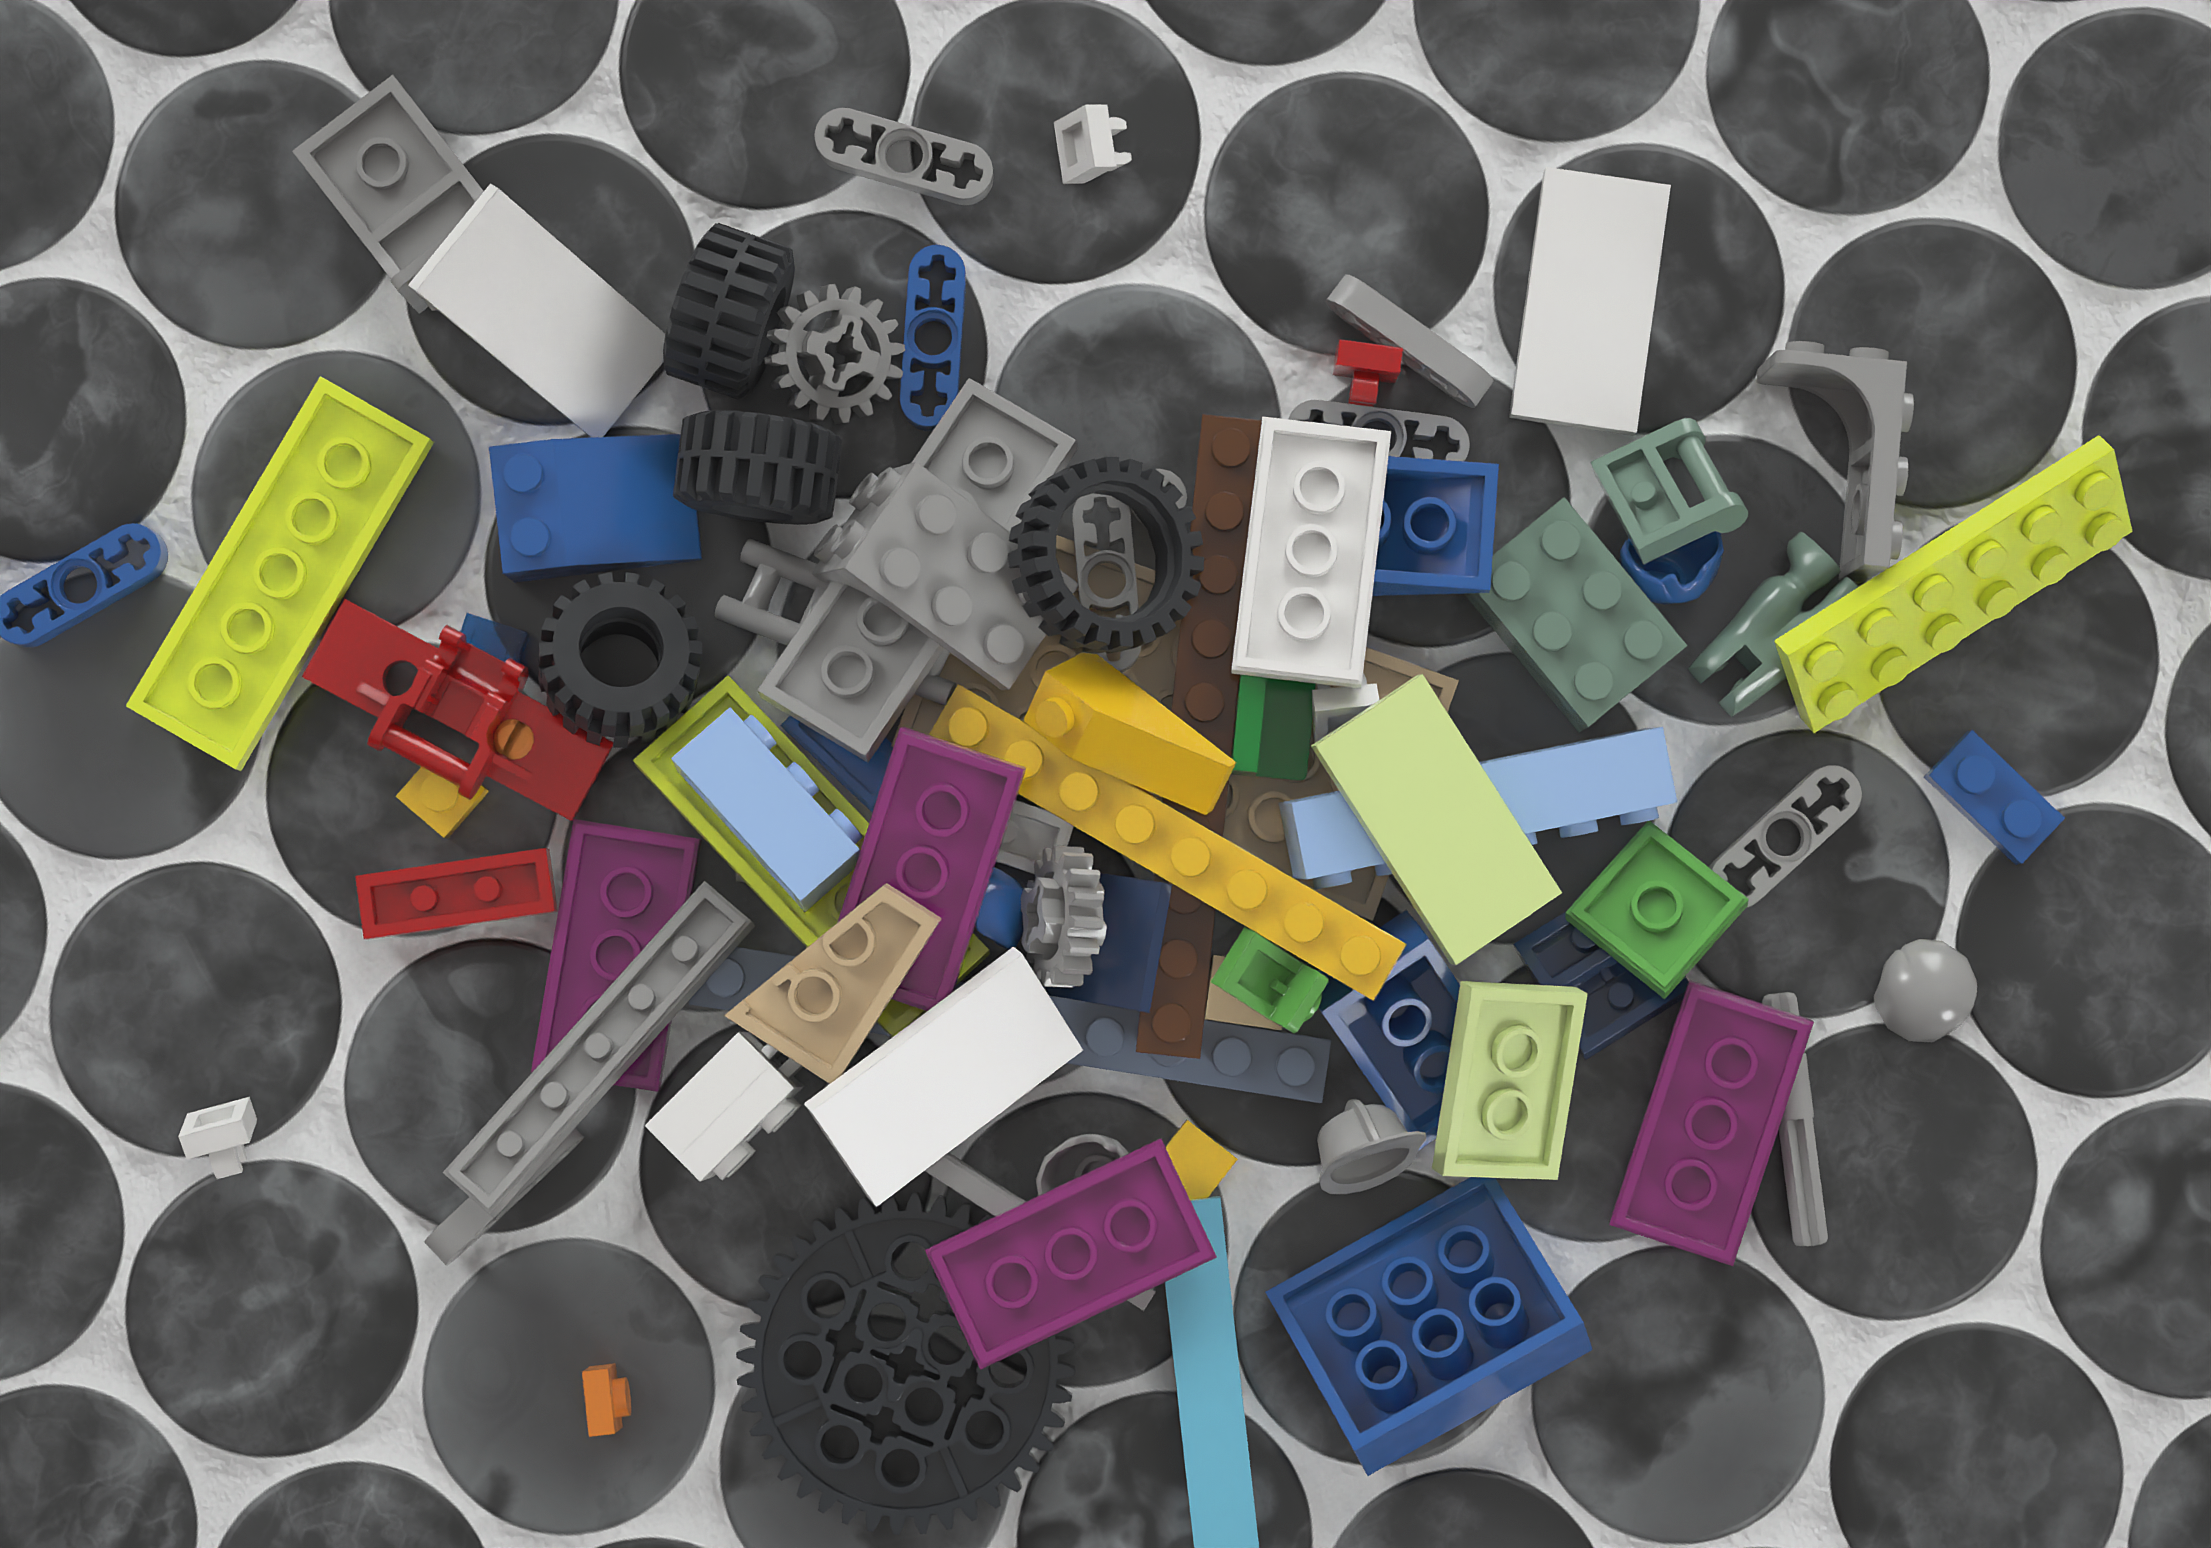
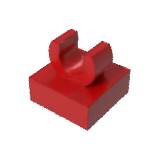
[1333,339,1403,407]

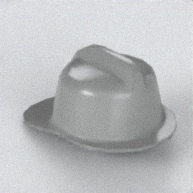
[1317,1099,1426,1194]

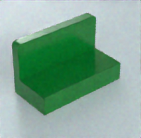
[1231,675,1316,781]

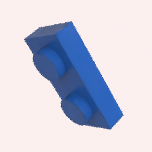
[1924,730,2065,865]

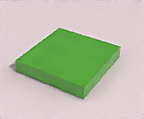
[1565,821,1749,999]

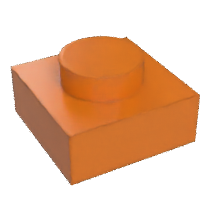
[582,1363,631,1437]

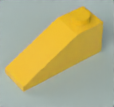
[1023,652,1236,815]

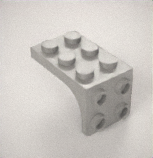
[292,75,484,314]
[1756,341,1914,583]
[812,462,1079,690]

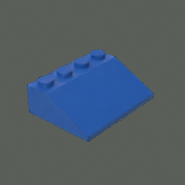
[1266,1177,1593,1476]

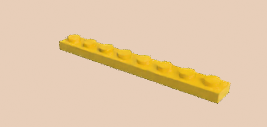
[929,684,1407,1001]

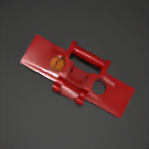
[302,599,614,821]

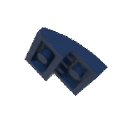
[1043,873,1172,1013]
[1513,911,1688,1060]

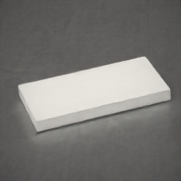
[1509,167,1671,436]
[408,184,665,438]
[1232,417,1391,689]
[804,947,1083,1207]

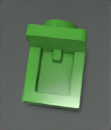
[1211,927,1328,1033]

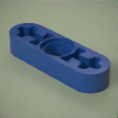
[900,245,966,431]
[0,523,168,647]

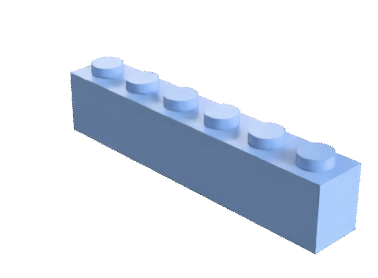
[1278,727,1677,889]

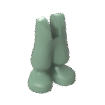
[1688,532,1858,717]

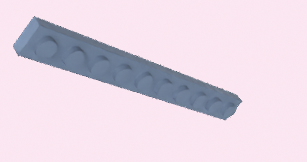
[689,947,1331,1103]

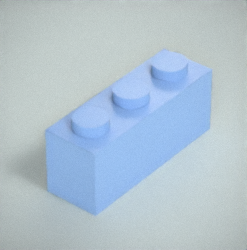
[671,707,862,912]

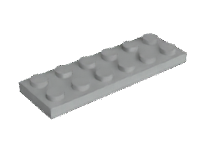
[757,378,1078,763]

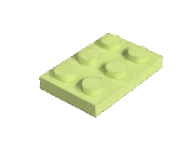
[1432,981,1588,1180]

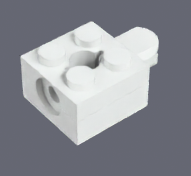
[645,1032,804,1182]

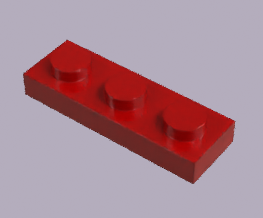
[355,848,558,940]

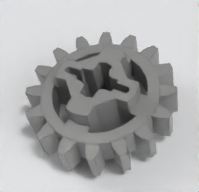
[764,284,905,424]
[1021,846,1107,988]

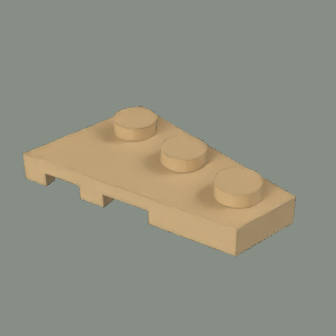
[724,883,942,1084]

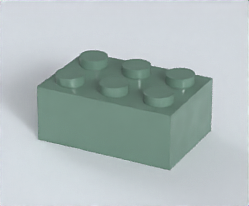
[1464,497,1687,733]

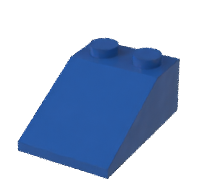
[489,434,703,583]
[1372,456,1499,596]
[1317,909,1460,1151]

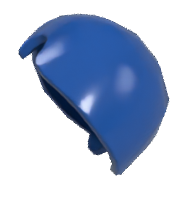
[1619,531,1724,604]
[975,868,1024,950]

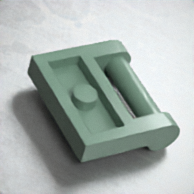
[1590,418,1748,564]

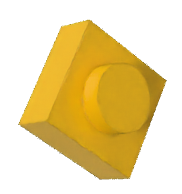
[395,767,489,839]

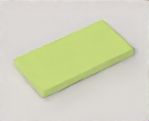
[1311,674,1562,965]

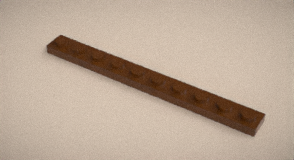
[1136,414,1262,1059]

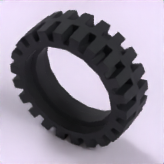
[1008,457,1204,654]

